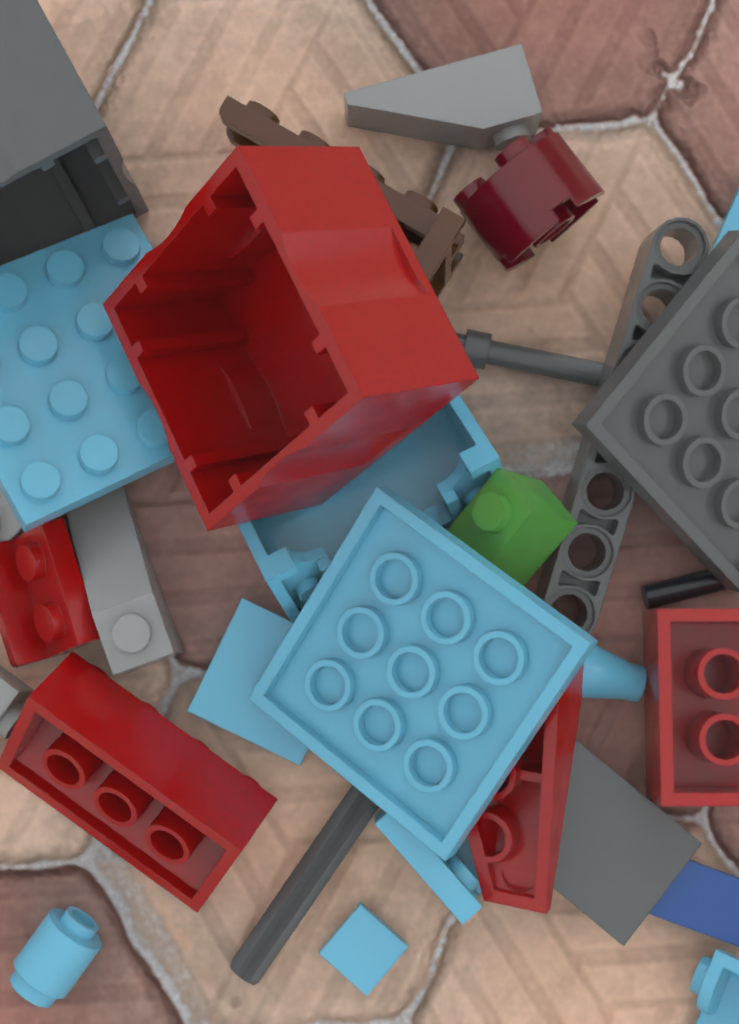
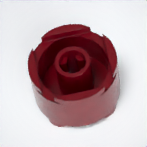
[453,127,605,272]

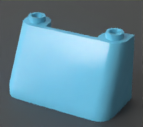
[237,395,503,624]

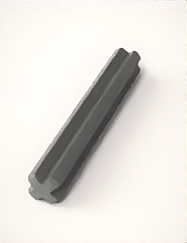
[230,785,379,985]

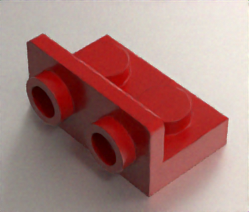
[0,518,100,668]

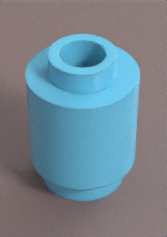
[10,906,102,1008]

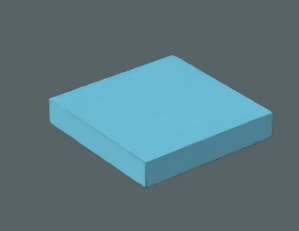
[187,598,308,766]

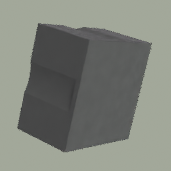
[0,0,149,266]

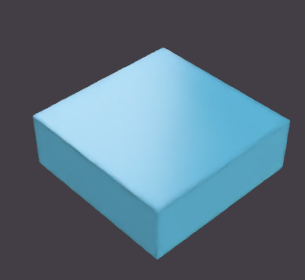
[319,901,408,996]

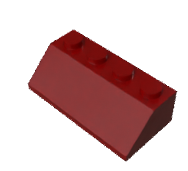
[0,651,278,913]

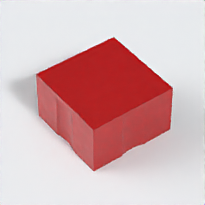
[103,146,479,531]

